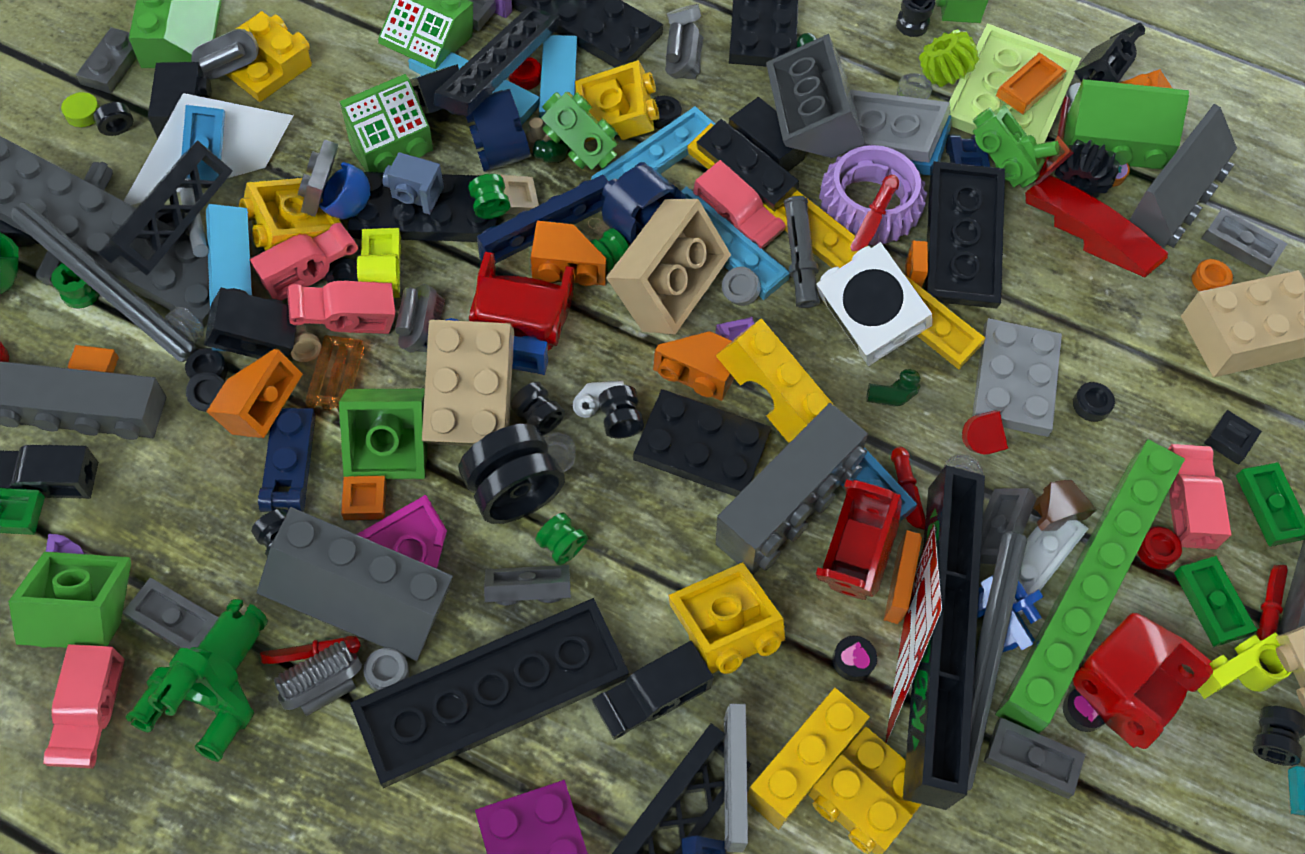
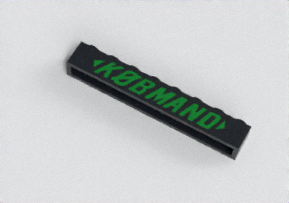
[903,465,985,810]

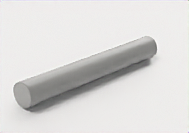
[180,188,209,257]

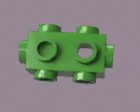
[541,92,619,170]
[972,104,1060,188]

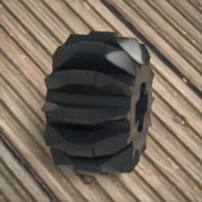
[1054,139,1120,198]

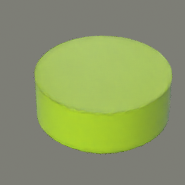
[61,92,100,127]

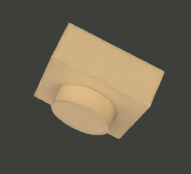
[500,175,539,215]

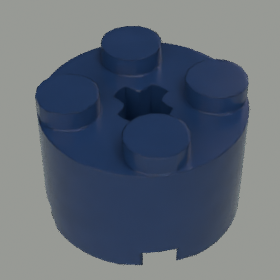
[466,89,531,172]
[602,162,686,245]

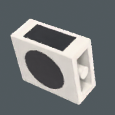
[816,242,932,366]

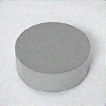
[667,4,701,25]
[722,267,761,306]
[363,648,409,692]

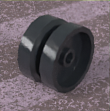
[458,424,565,524]

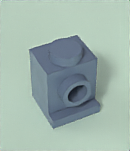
[382,152,444,215]

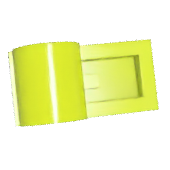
[357,228,401,298]
[1198,632,1292,699]

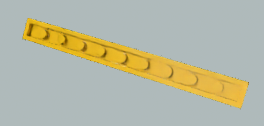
[687,123,985,369]

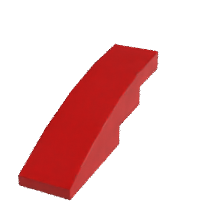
[1025,175,1168,278]

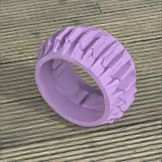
[819,145,927,245]

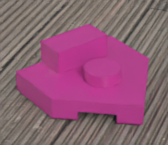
[356,495,447,569]

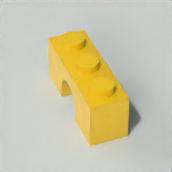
[716,318,835,443]
[747,688,870,830]

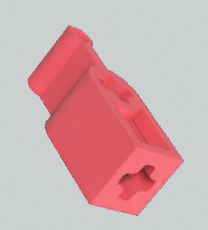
[693,160,786,249]
[249,223,358,301]
[287,281,395,334]
[1168,444,1231,550]
[43,644,125,769]

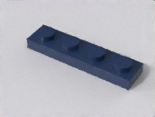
[477,174,609,264]

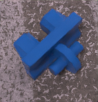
[977,575,1044,653]

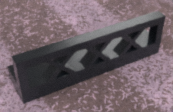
[98,140,233,275]
[612,723,751,854]

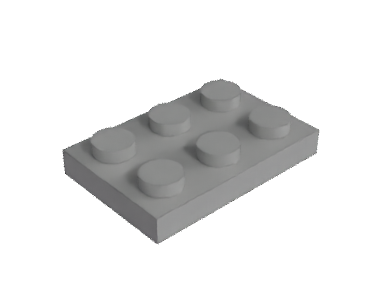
[850,90,950,163]
[972,318,1062,437]

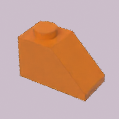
[206,349,303,438]

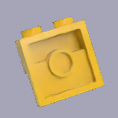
[225,11,312,102]
[575,60,659,142]
[239,178,341,251]
[668,562,785,674]
[808,726,921,854]

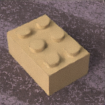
[606,199,731,334]
[1181,270,1305,378]
[422,319,514,446]

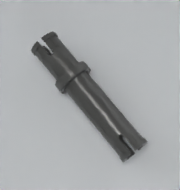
[784,196,820,308]

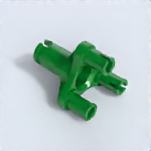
[126,599,268,762]

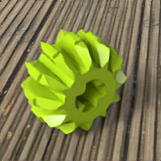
[919,29,980,87]

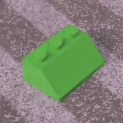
[129,0,222,68]
[1064,79,1189,170]

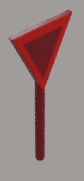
[1035,96,1074,185]

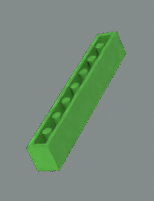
[995,439,1185,734]

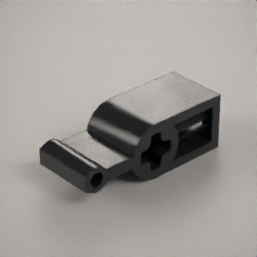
[1074,22,1145,83]
[0,445,99,499]
[592,641,714,740]

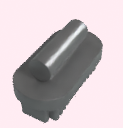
[665,22,704,79]
[191,29,259,80]
[395,284,445,353]
[274,641,362,716]

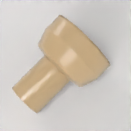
[526,117,552,154]
[291,324,322,362]

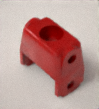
[469,252,575,351]
[816,479,902,600]
[1073,613,1213,749]

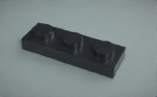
[696,119,799,212]

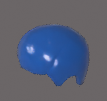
[319,162,370,219]

